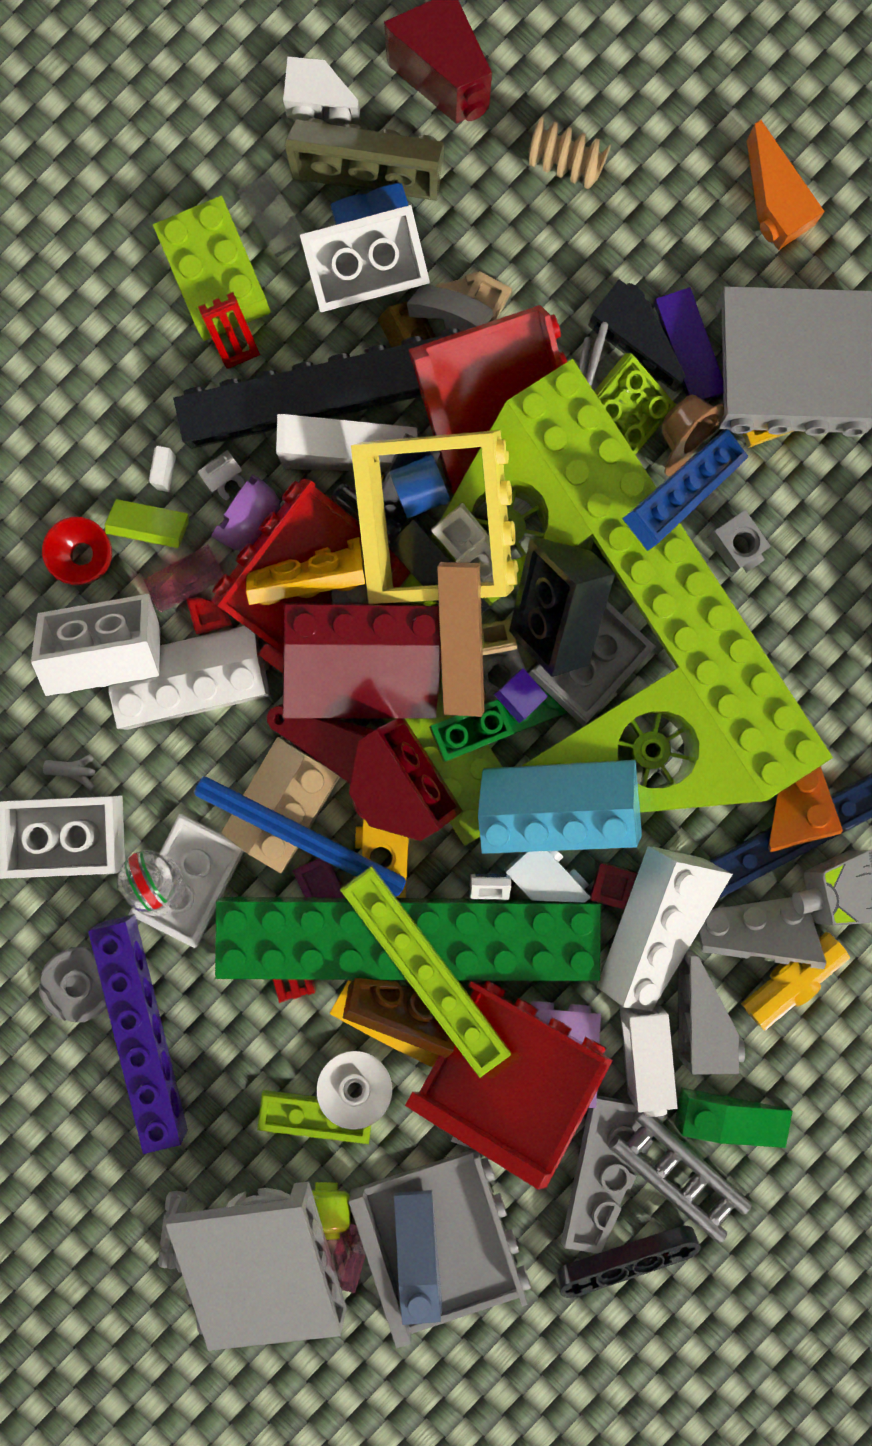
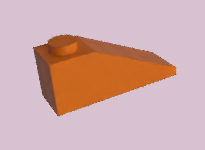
[747,120,825,250]

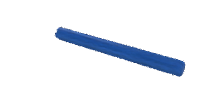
[194,777,406,897]

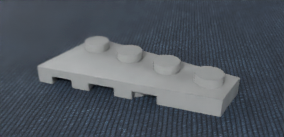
[561,1095,665,1254]

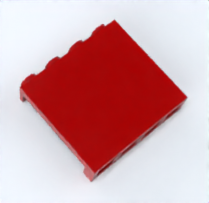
[408,305,567,496]
[211,479,411,654]
[405,981,613,1190]

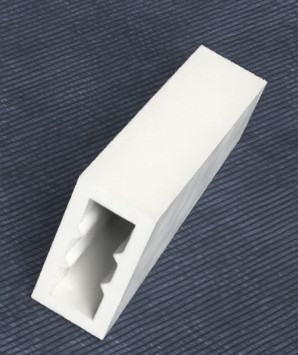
[276,414,418,472]

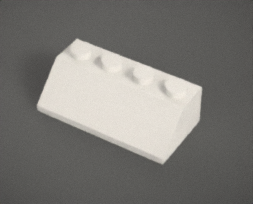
[109,626,271,730]

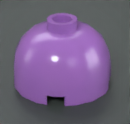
[211,474,281,551]

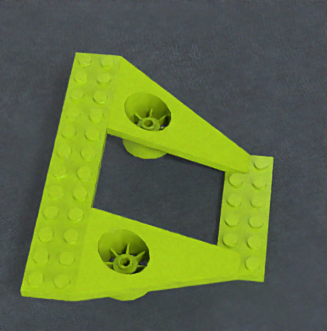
[382,359,833,846]

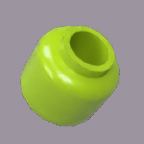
[312,1182,351,1240]

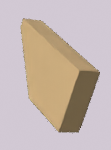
[436,271,512,322]

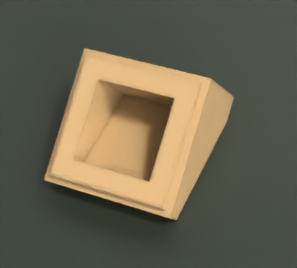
[482,619,517,656]

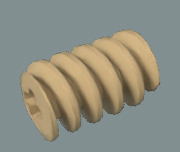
[528,116,611,189]

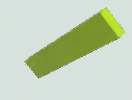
[340,866,511,1078]

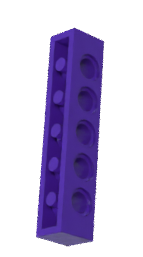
[88,914,188,1154]

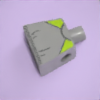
[792,849,872,925]

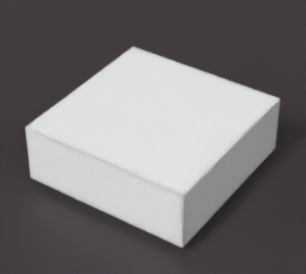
[149,446,176,492]

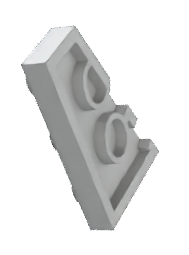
[697,897,826,969]

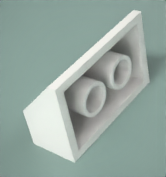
[300,205,430,312]

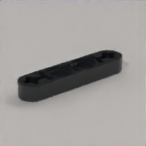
[555,1226,701,1298]

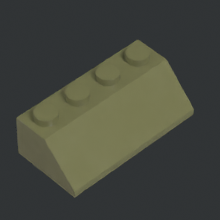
[285,118,444,201]

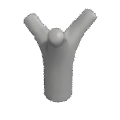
[43,754,95,790]

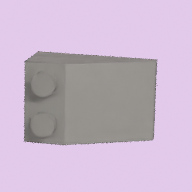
[677,949,745,1074]

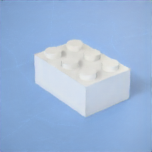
[31,594,161,696]
[0,796,125,879]

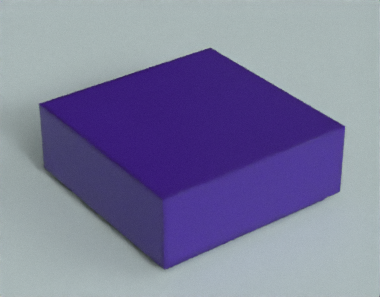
[494,668,548,723]

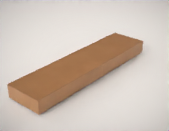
[437,562,484,717]

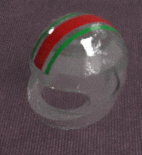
[117,850,185,916]

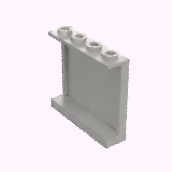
[716,286,872,437]
[348,1149,531,1349]
[164,1182,347,1351]

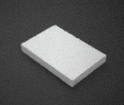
[128,814,245,948]

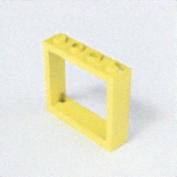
[351,430,519,604]

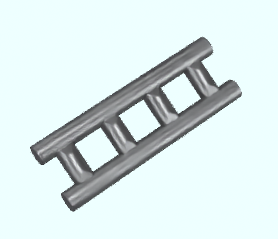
[609,1111,752,1244]

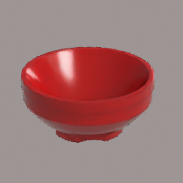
[42,517,112,585]

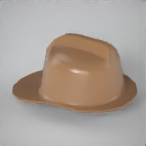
[662,395,724,476]

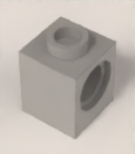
[707,510,771,573]

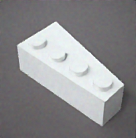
[597,846,732,1011]

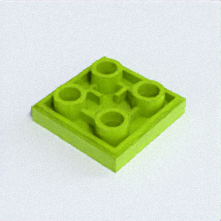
[594,353,676,455]

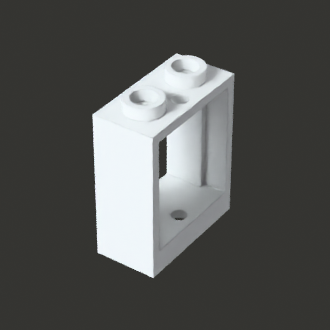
[619,1002,678,1117]

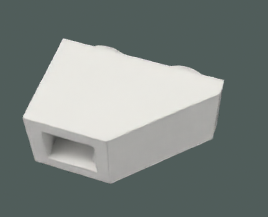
[283,57,360,126]
[504,851,590,902]

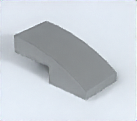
[407,285,493,332]

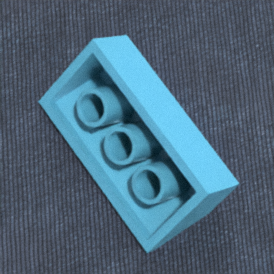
[478,760,642,854]

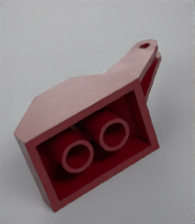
[267,704,463,841]

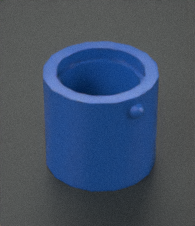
[389,455,451,518]

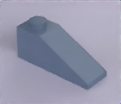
[394,1190,442,1325]

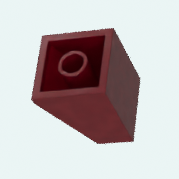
[384,0,492,124]

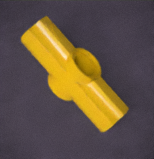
[741,932,850,1031]

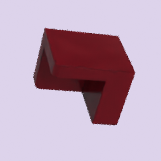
[590,860,638,910]

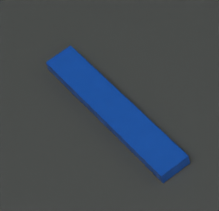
[622,429,748,551]

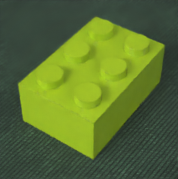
[153,195,271,341]

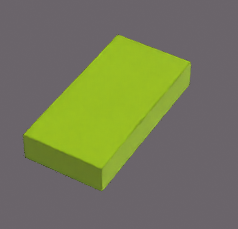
[105,499,189,548]

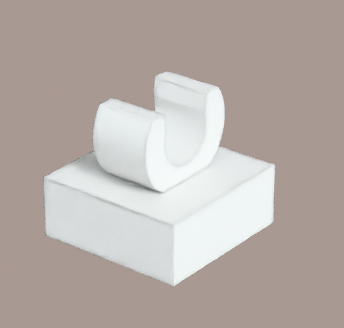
[198,450,245,500]

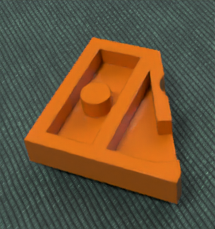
[768,766,843,852]

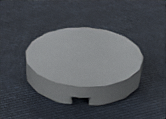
[39,947,107,1023]

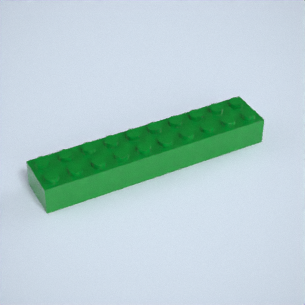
[215,897,601,981]

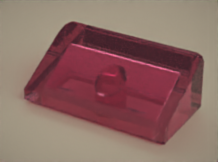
[143,544,225,612]

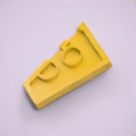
[246,537,365,605]

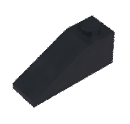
[588,279,686,392]

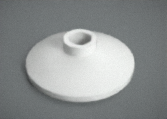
[317,1051,392,1129]

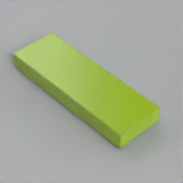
[257,1090,371,1144]

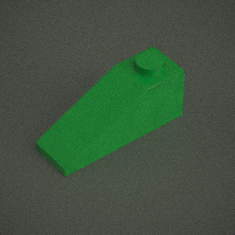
[674,1087,793,1148]

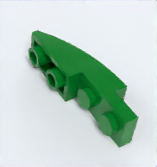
[429,684,567,762]

